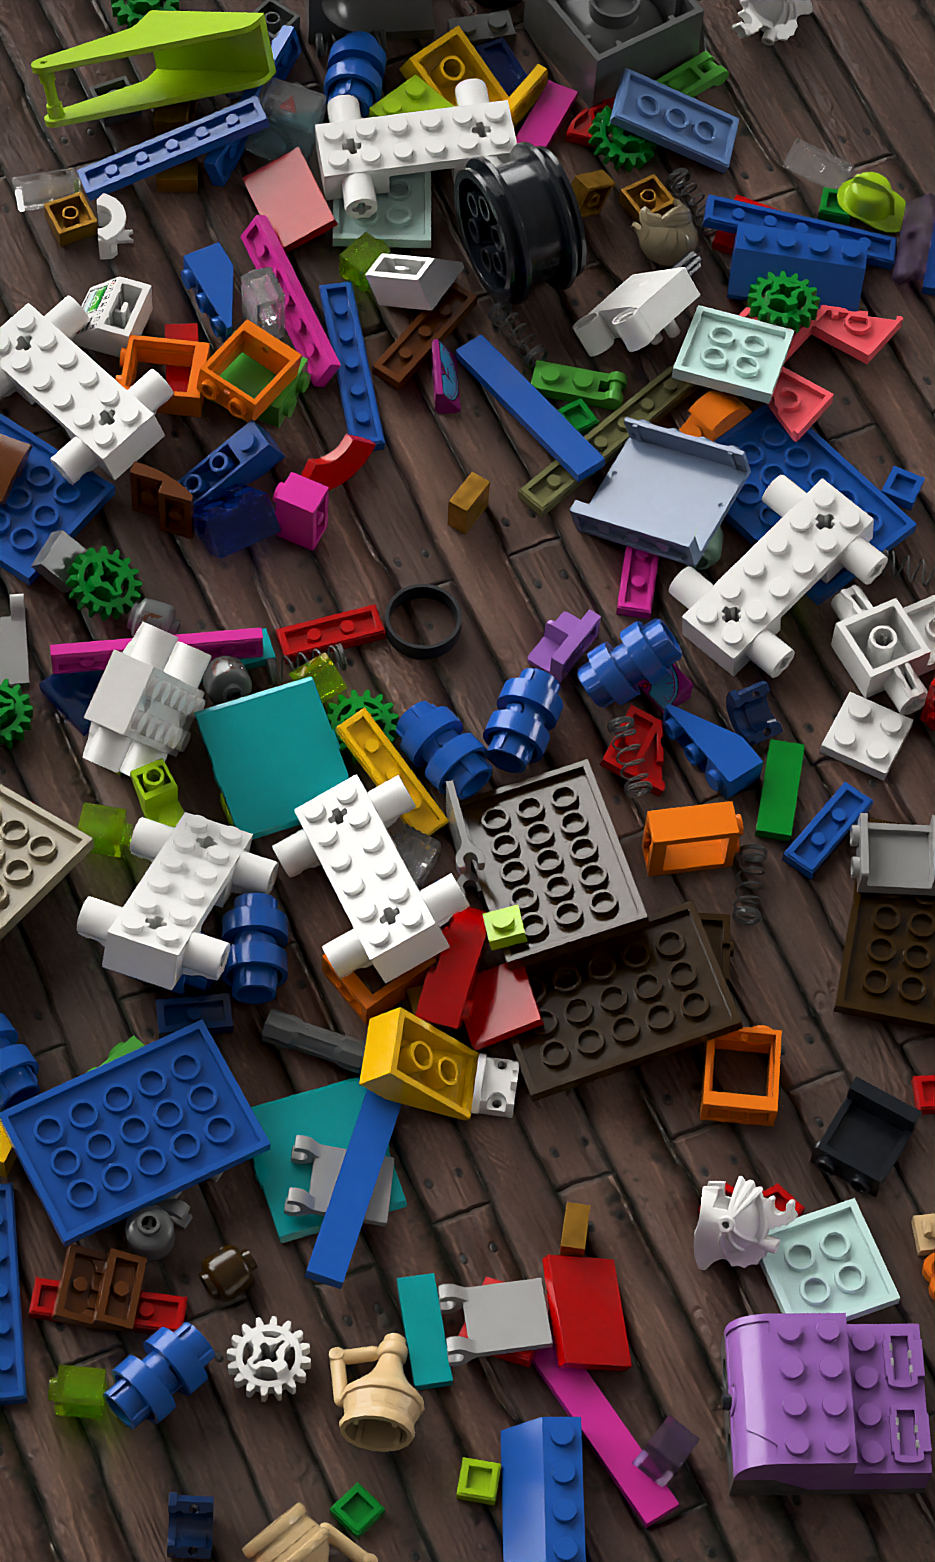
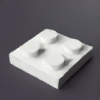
[820,692,914,781]

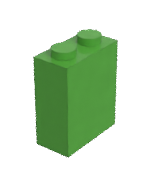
[206,331,311,428]

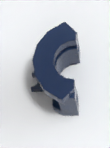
[726,681,783,747]
[167,1492,215,1559]

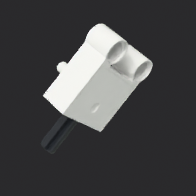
[572,251,702,357]

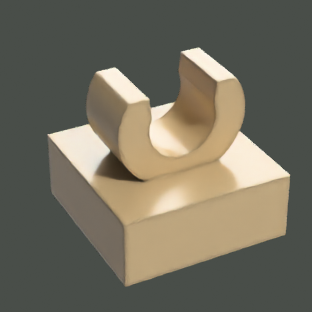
[911,1213,935,1256]

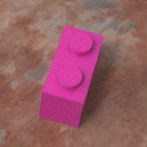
[273,472,329,551]

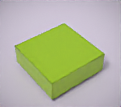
[456,1457,501,1505]

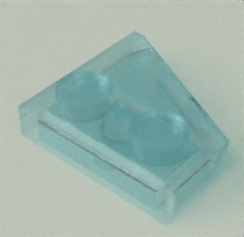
[244,111,325,164]

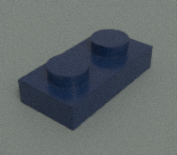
[156,993,233,1039]

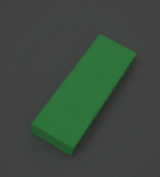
[755,739,805,842]

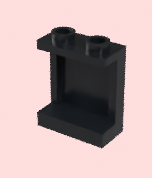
[810,1076,922,1197]

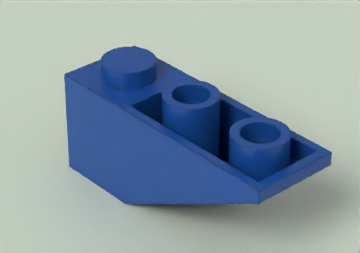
[181,242,234,343]
[177,420,285,509]
[662,704,763,800]

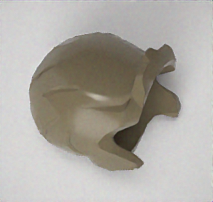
[631,199,698,267]

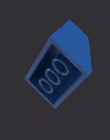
[727,222,868,312]
[500,1417,586,1562]

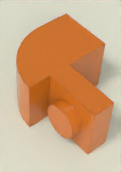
[679,389,752,442]

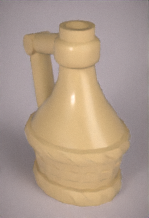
[329,1333,425,1452]
[242,1502,378,1562]

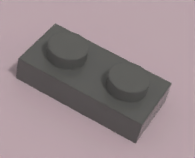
[447,10,516,48]

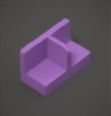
[527,609,601,682]

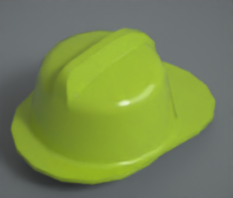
[837,172,911,233]

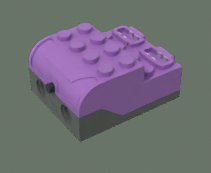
[720,1313,932,1496]

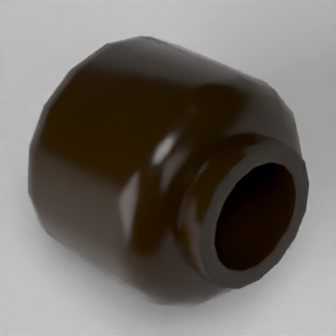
[198,1244,258,1302]

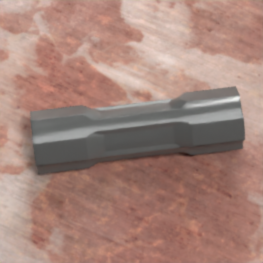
[262,1009,366,1074]

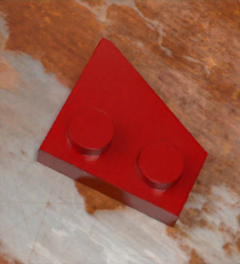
[600,705,665,797]

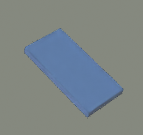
[609,68,739,174]

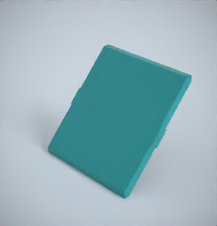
[194,676,349,840]
[251,1076,407,1243]

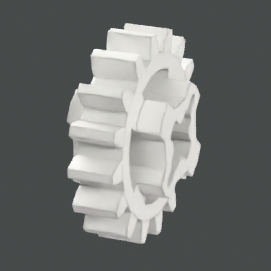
[227,1316,311,1402]

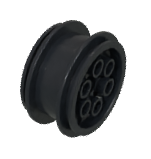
[454,142,587,305]

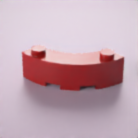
[415,907,489,1029]

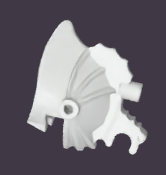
[732,0,813,46]
[693,1176,798,1270]

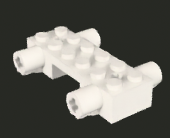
[315,79,517,220]
[0,295,174,485]
[668,475,888,678]
[831,584,935,715]
[82,622,212,776]
[272,774,470,983]
[77,812,279,990]

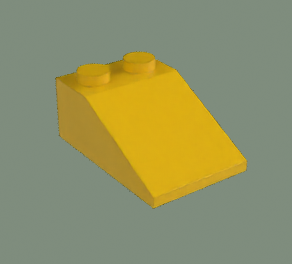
[399,25,509,107]
[359,1007,479,1121]

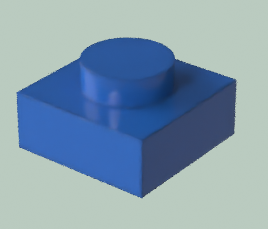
[881,466,925,511]

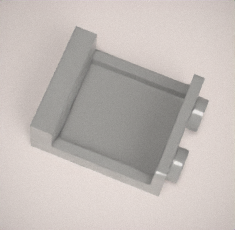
[850,813,935,896]

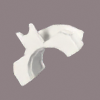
[97,193,134,260]
[471,1053,519,1118]

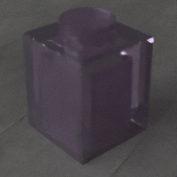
[632,1415,700,1488]

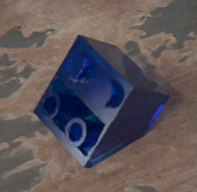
[194,483,281,559]

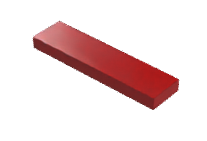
[29,1277,188,1334]

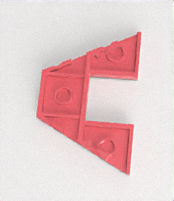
[739,296,903,443]

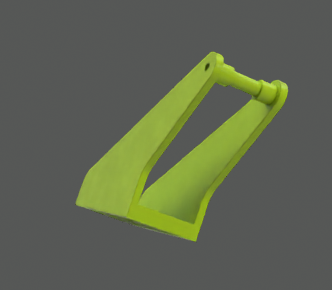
[31,10,276,128]

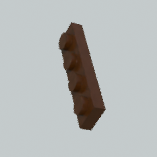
[372,282,478,390]

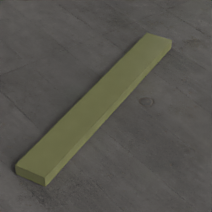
[518,361,700,517]

